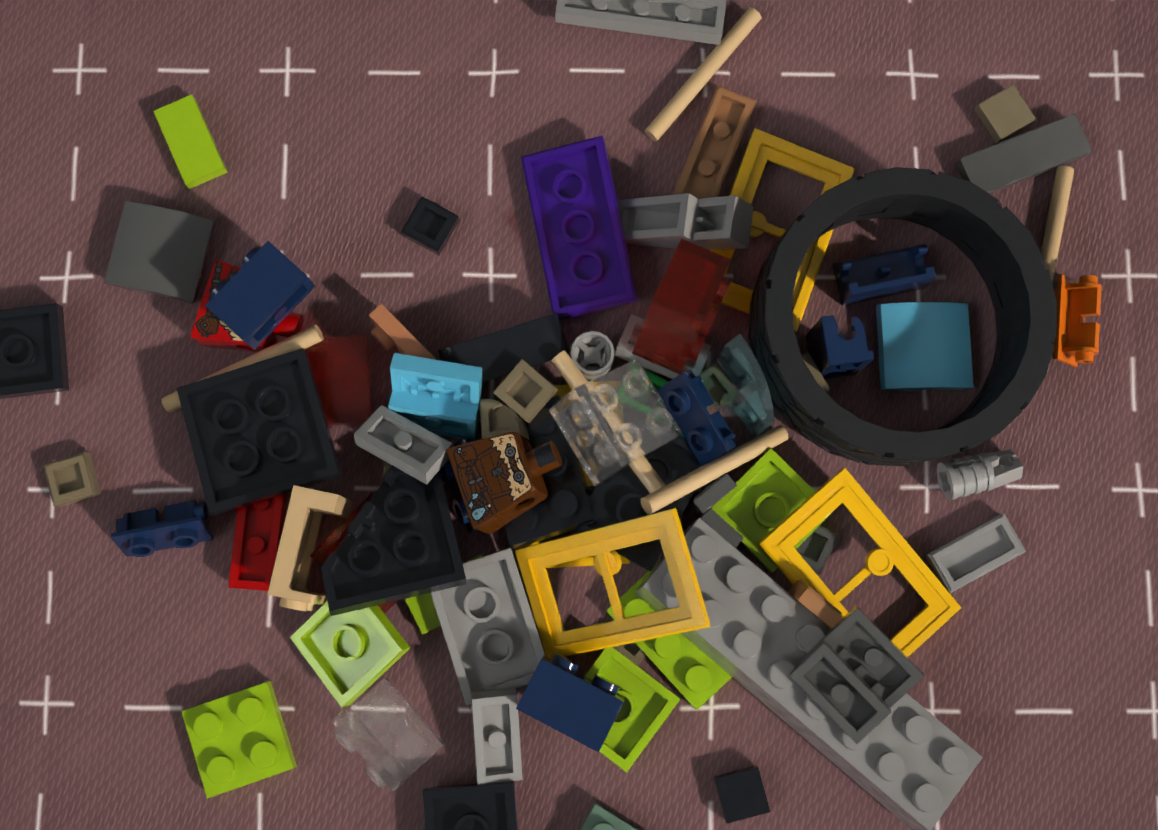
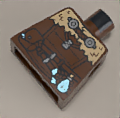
[446,432,562,534]

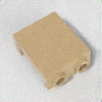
[267,485,353,611]

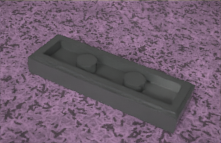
[956,114,1092,194]

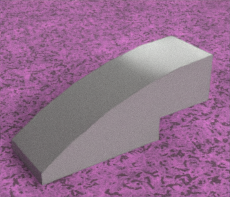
[618,193,754,249]

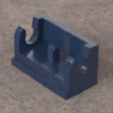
[832,244,937,306]
[806,315,874,379]

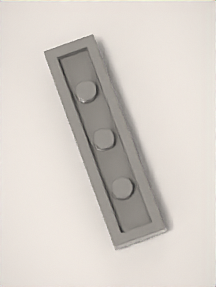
[555,0,727,45]

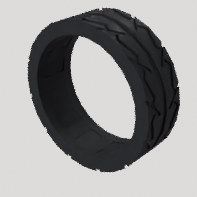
[748,167,1057,466]

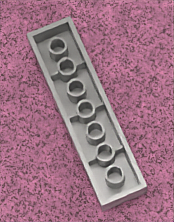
[634,518,983,830]

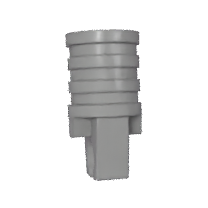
[937,450,1023,501]

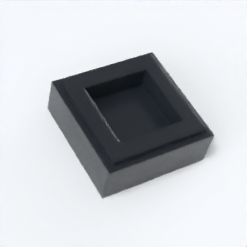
[401,196,460,256]
[714,766,770,823]

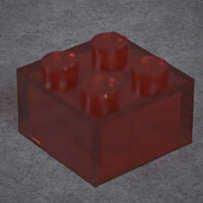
[632,238,731,374]

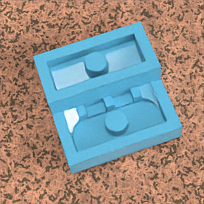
[876,302,974,392]
[388,353,482,441]

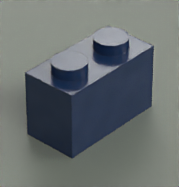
[205,241,315,350]
[516,653,624,753]

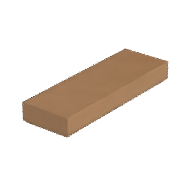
[673,85,756,199]

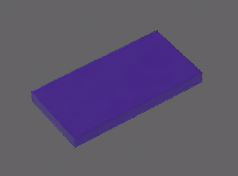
[521,136,639,320]

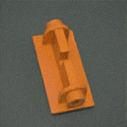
[1053,274,1102,367]

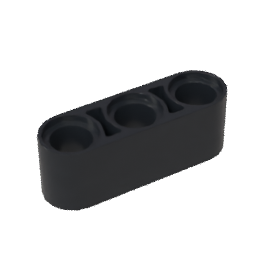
[437,313,570,382]

